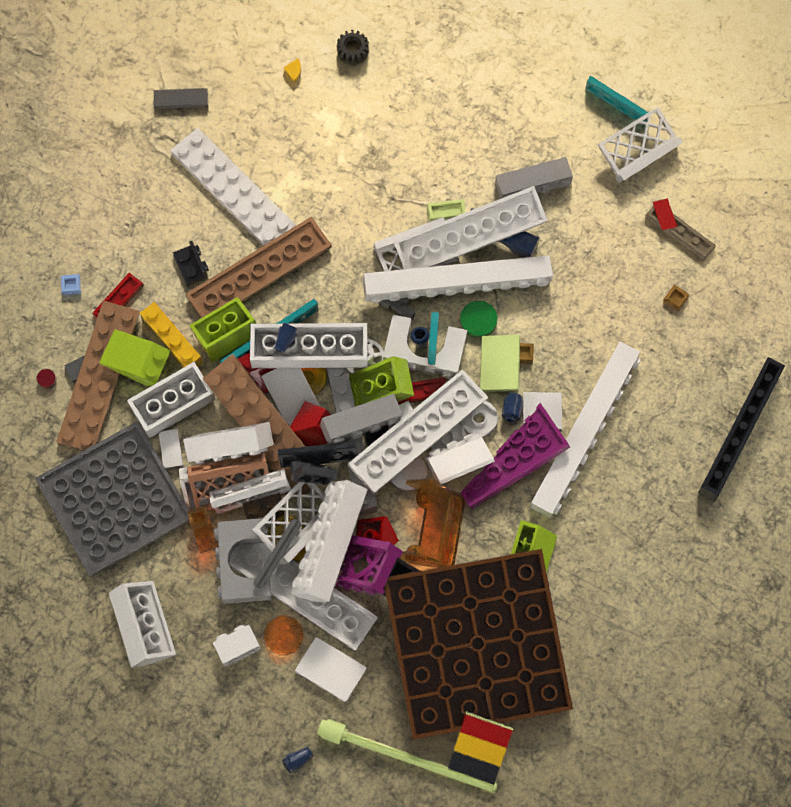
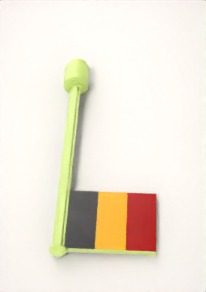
[317,712,513,794]

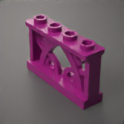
[334,535,403,596]

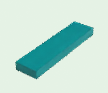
[585,75,648,126]

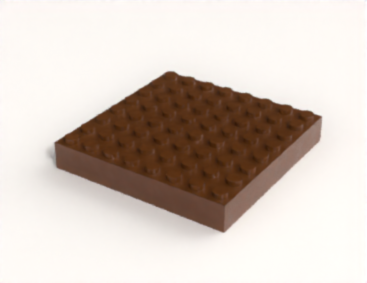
[384,549,573,740]

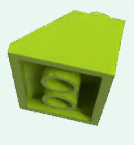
[189,297,257,362]

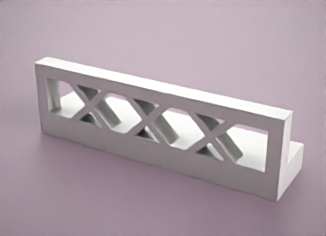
[209,469,291,514]

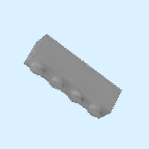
[495,157,573,199]
[320,394,403,444]

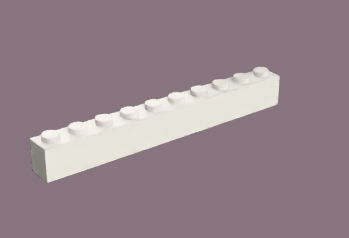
[362,256,553,303]
[530,342,641,519]

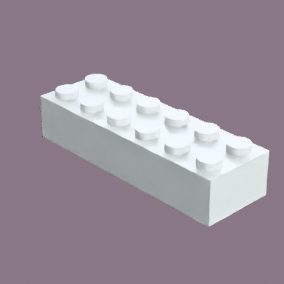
[250,323,368,368]
[292,480,367,602]

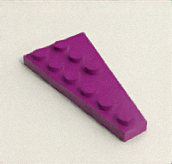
[460,403,571,510]

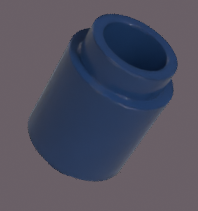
[501,393,523,423]

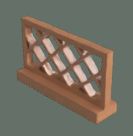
[187,452,272,513]

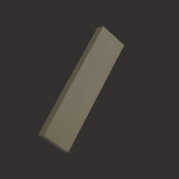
[645,206,716,261]

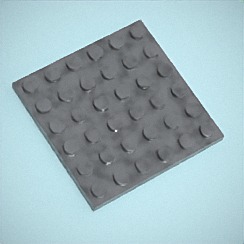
[35,421,194,577]

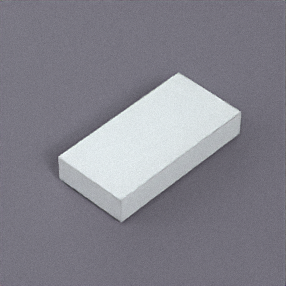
[159,429,184,470]

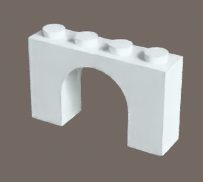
[383,315,467,379]

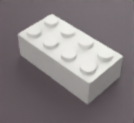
[127,362,216,438]
[183,422,274,464]

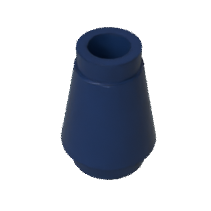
[274,323,298,353]
[411,327,430,349]
[282,746,313,773]

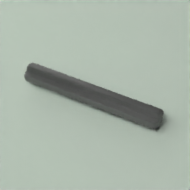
[253,519,302,589]

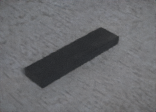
[278,442,358,468]

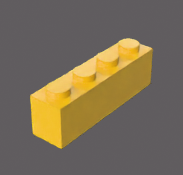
[140,302,203,368]

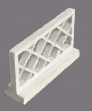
[598,107,683,183]
[373,217,459,271]
[252,482,325,565]

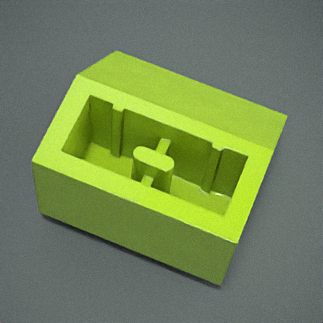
[511,520,557,572]

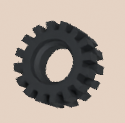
[337,30,369,65]

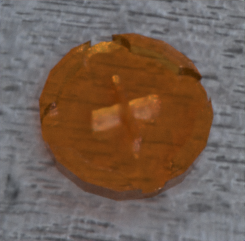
[264,615,304,656]

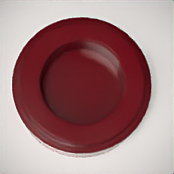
[36,369,57,389]

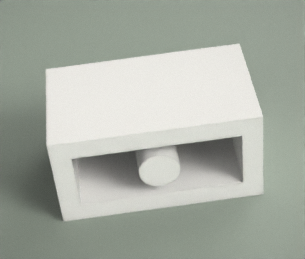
[213,625,261,667]

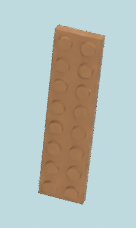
[186,217,332,318]
[56,301,140,451]
[203,354,317,500]

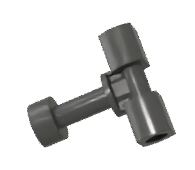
[378,298,416,321]

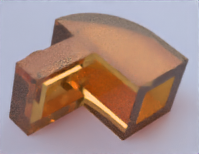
[187,506,219,554]

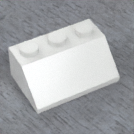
[424,433,495,484]

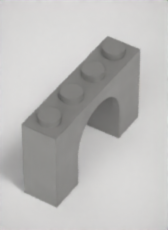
[214,518,271,604]

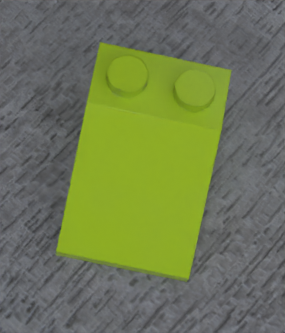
[99,329,171,387]
[349,356,414,407]

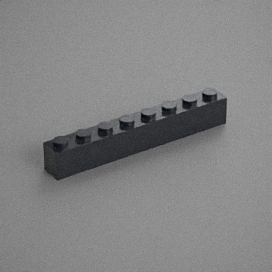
[698,357,785,502]

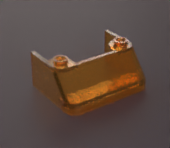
[400,478,465,568]

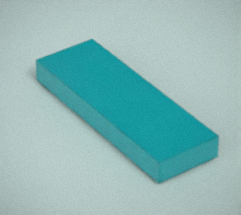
[428,312,439,365]

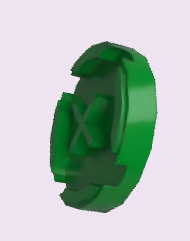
[460,300,498,338]

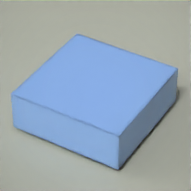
[61,274,81,295]

